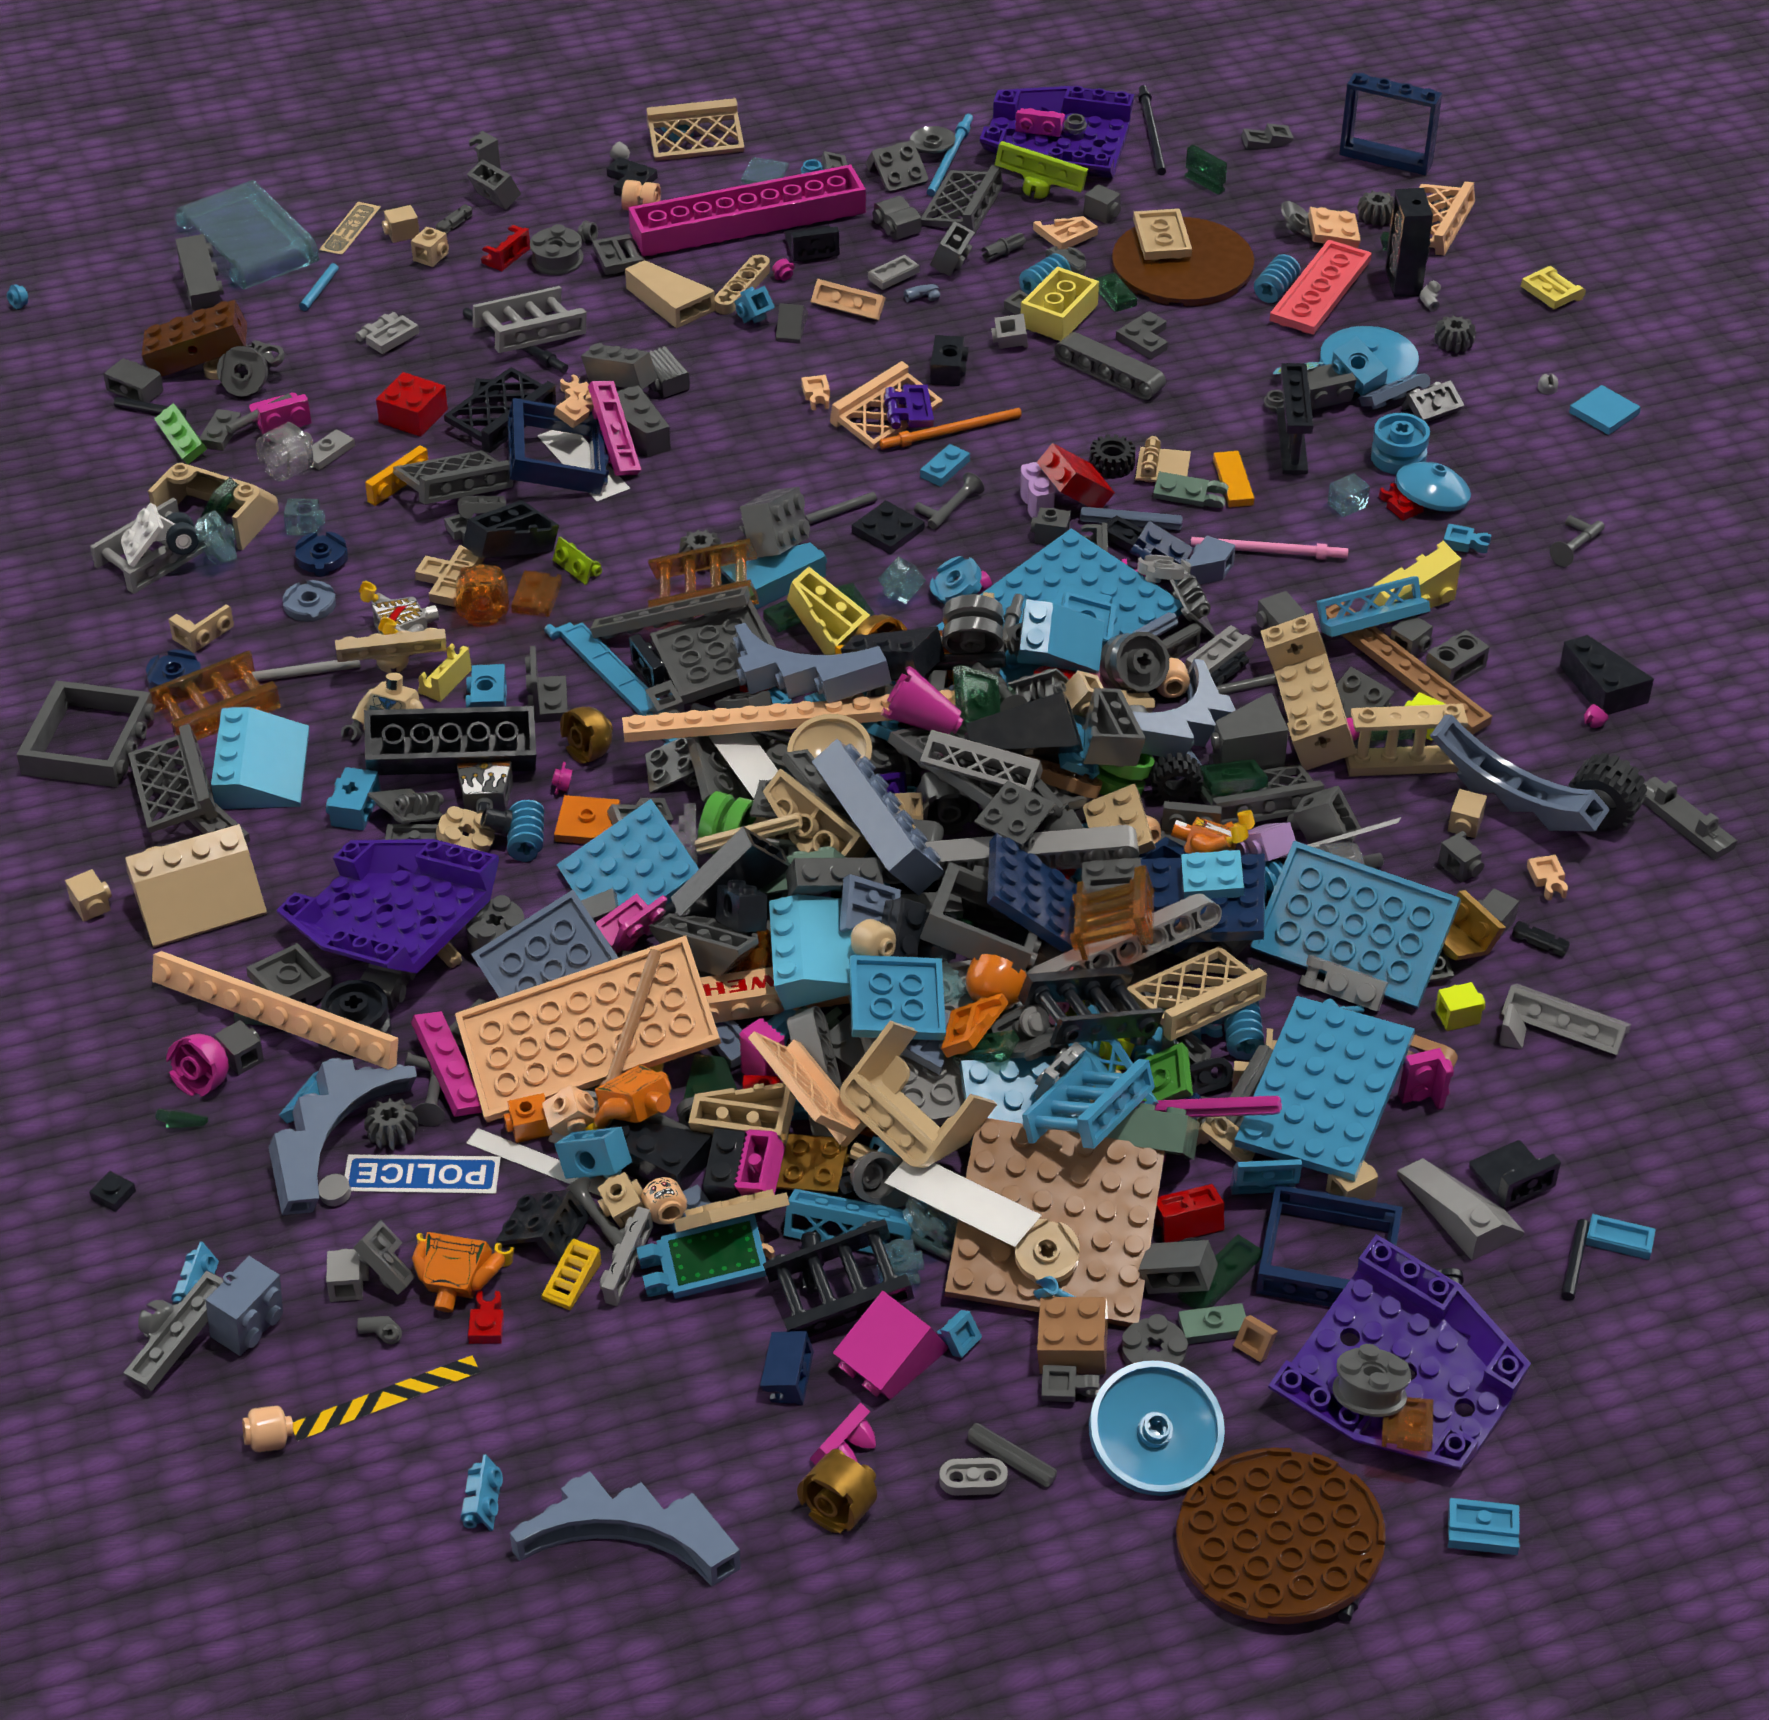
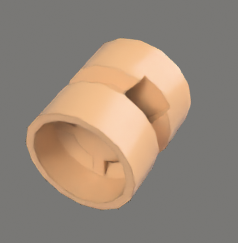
[621,180,661,211]

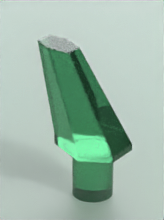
[155,1108,208,1129]

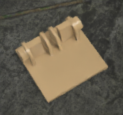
[1135,436,1191,482]

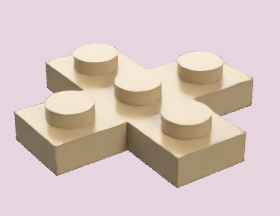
[415,545,499,607]

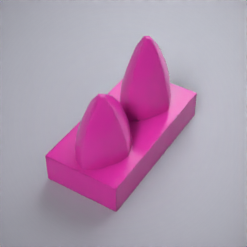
[810,1403,876,1465]

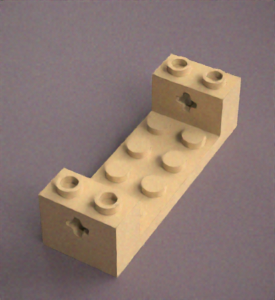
[1261,613,1357,770]

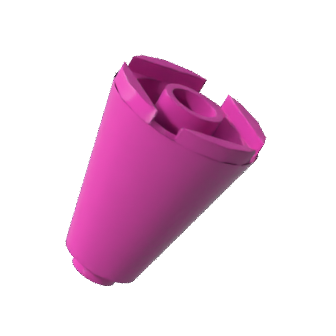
[881,666,963,734]

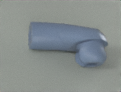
[904,284,940,302]

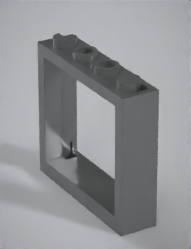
[16,680,156,787]
[920,862,1042,973]

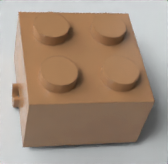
[1037,1297,1108,1375]

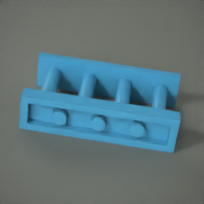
[1022,1056,1155,1149]

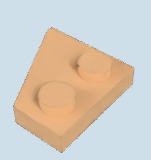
[1033,216,1098,249]

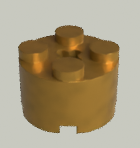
[797,1449,877,1533]

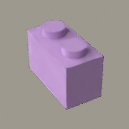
[1236,822,1296,861]

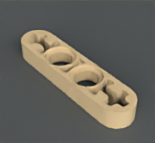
[715,255,770,315]

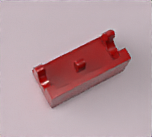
[481,225,530,271]
[1154,1184,1224,1243]

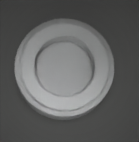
[318,1174,351,1206]

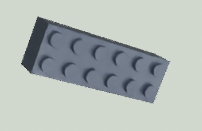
[812,739,945,895]

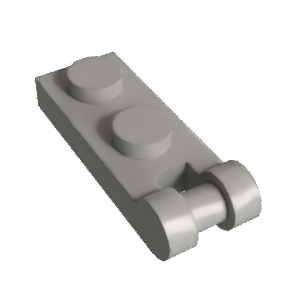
[1185,625,1254,674]
[1299,955,1388,1011]

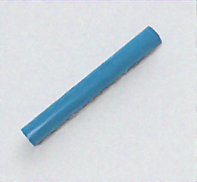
[299,263,339,311]

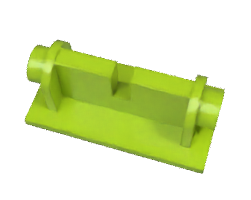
[552,537,602,585]

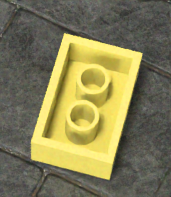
[1021,266,1099,341]

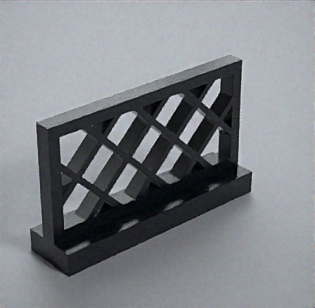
[444,367,556,453]

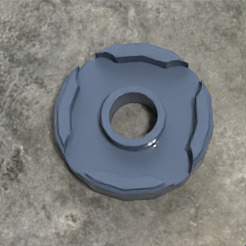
[283,580,336,622]

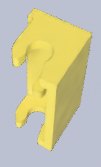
[418,643,472,702]

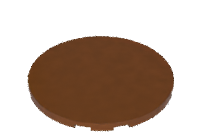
[1112,217,1254,307]
[1176,1447,1385,1624]

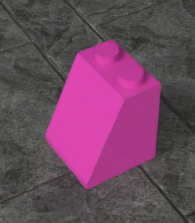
[833,1291,949,1400]

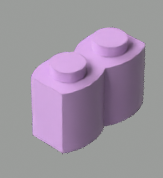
[1020,462,1055,518]

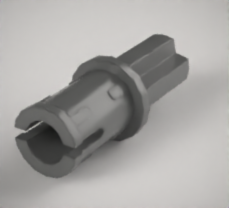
[981,233,1026,262]

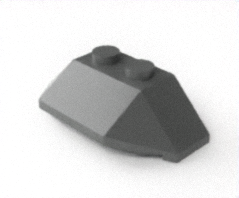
[649,913,759,976]

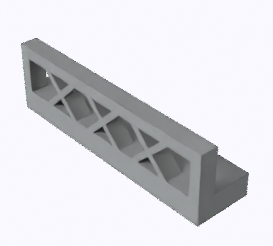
[920,730,1043,791]
[1501,984,1631,1055]

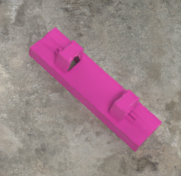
[588,381,641,476]

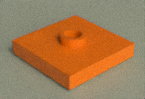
[554,795,620,844]

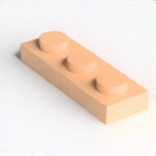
[811,279,886,321]

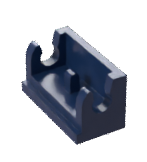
[760,1331,814,1405]

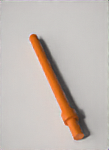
[879,408,1022,449]

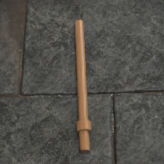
[595,949,662,1115]

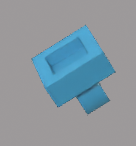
[937,1310,982,1358]

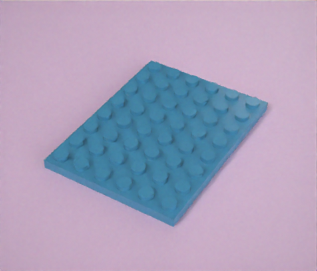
[936,528,1183,687]

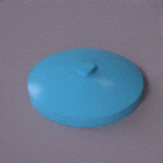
[1320,326,1419,390]
[1089,1360,1225,1496]

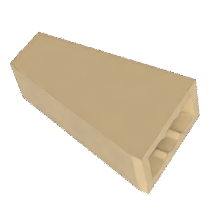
[625,260,715,329]

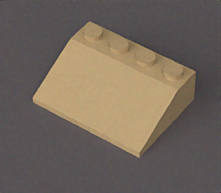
[125,824,267,948]

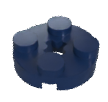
[295,532,348,577]
[146,650,202,696]

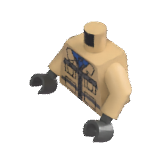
[341,673,424,741]

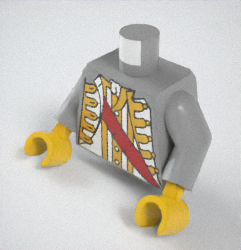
[359,581,439,635]

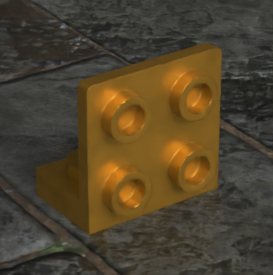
[1442,890,1506,960]

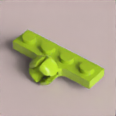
[994,141,1088,199]

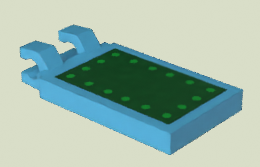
[636,1214,767,1299]

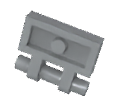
[355,312,419,354]

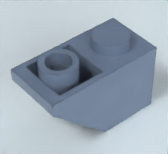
[1185,536,1235,585]

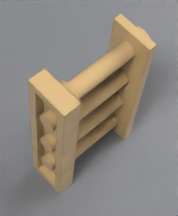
[1345,704,1468,777]

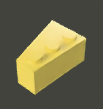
[1372,541,1461,623]
[787,567,870,655]

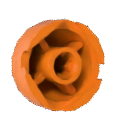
[965,954,1026,1010]

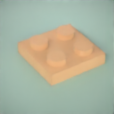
[1308,207,1361,248]

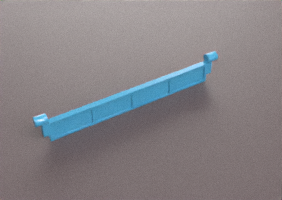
[544,622,677,745]

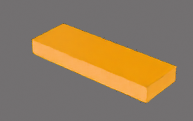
[1213,451,1255,507]

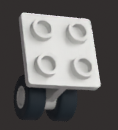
[121,503,199,567]

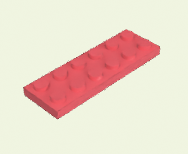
[1269,239,1372,335]

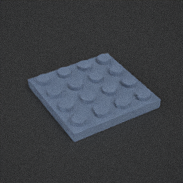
[471,890,618,998]

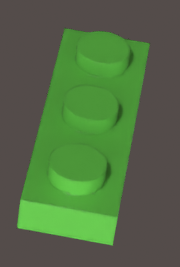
[154,403,207,464]

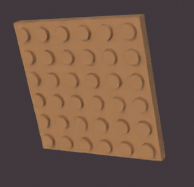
[945,1118,1165,1327]

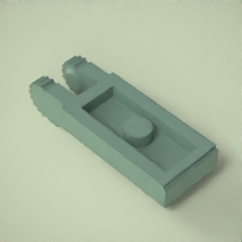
[1153,471,1229,508]

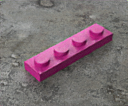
[411,1011,483,1117]

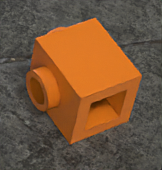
[503,1093,552,1143]

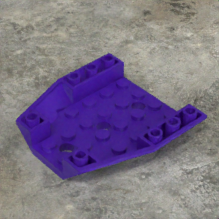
[980,86,1134,179]
[276,839,499,973]
[1268,1234,1531,1470]

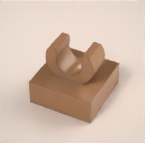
[1233,1315,1278,1362]

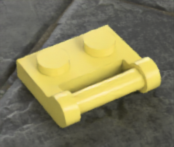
[1521,266,1586,309]

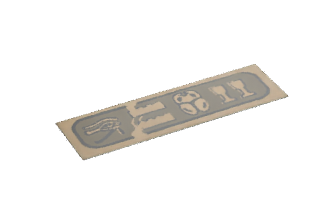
[319,202,381,255]

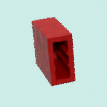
[1036,443,1115,508]

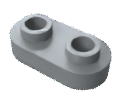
[939,1458,1008,1495]

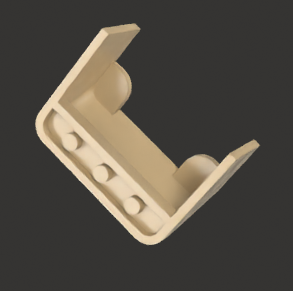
[148,463,279,550]
[840,1021,997,1168]

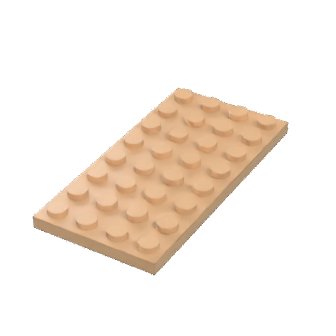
[455,936,721,1123]

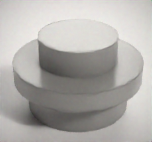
[1019,1006,1049,1037]

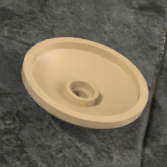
[787,714,872,761]

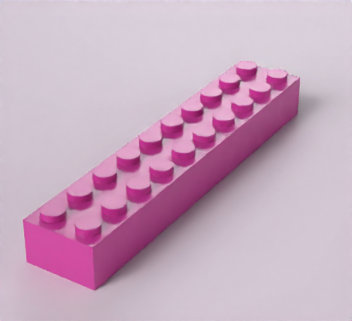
[628,165,866,256]

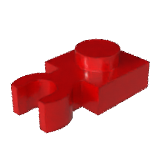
[1379,483,1424,521]
[468,1291,504,1344]

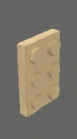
[1133,209,1192,260]
[1083,784,1156,855]
[674,1189,790,1232]

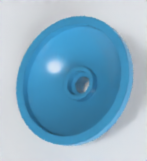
[1395,462,1471,511]

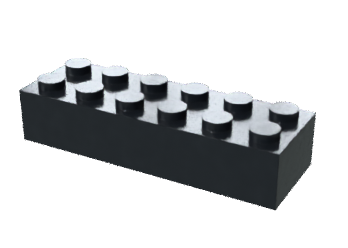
[364,706,536,775]

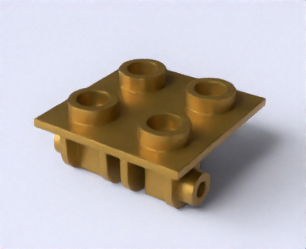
[776,1134,850,1194]

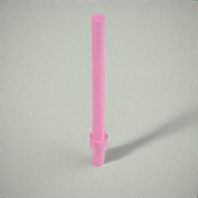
[1191,537,1348,560]

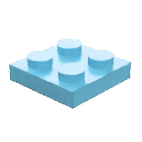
[1181,850,1244,899]

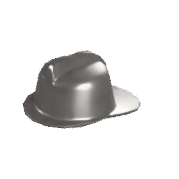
[847,1151,913,1208]

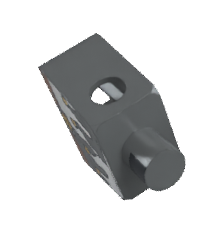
[457,761,513,814]

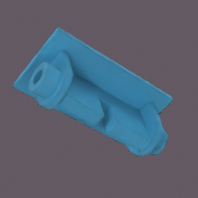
[171,1242,219,1305]
[460,1454,503,1531]

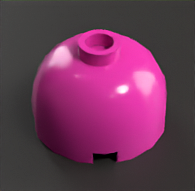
[166,1034,229,1096]

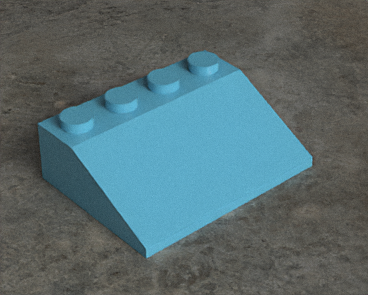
[211,707,309,809]
[769,894,857,1011]

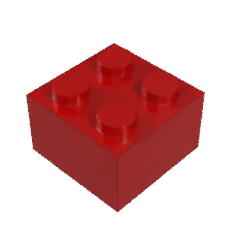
[376,372,448,437]

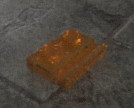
[511,571,562,617]
[1381,1397,1433,1452]

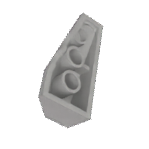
[1397,1158,1524,1261]

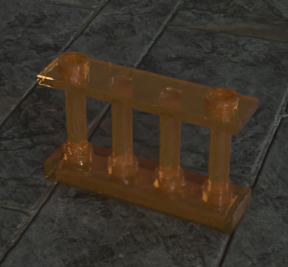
[648,538,759,622]
[149,650,281,741]
[1070,865,1154,961]

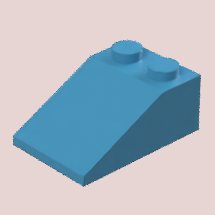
[1017,599,1105,674]

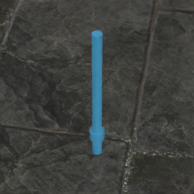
[927,114,973,197]

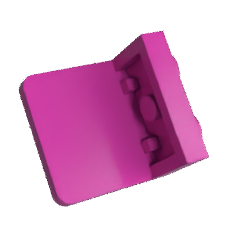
[249,393,312,437]
[596,893,668,954]

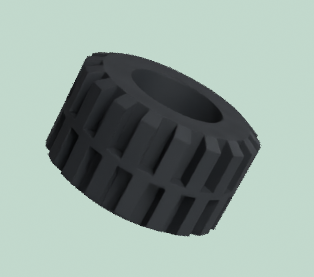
[1569,753,1647,831]

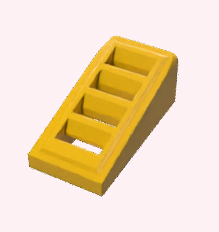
[541,1239,601,1310]

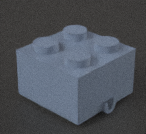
[206,1256,283,1356]

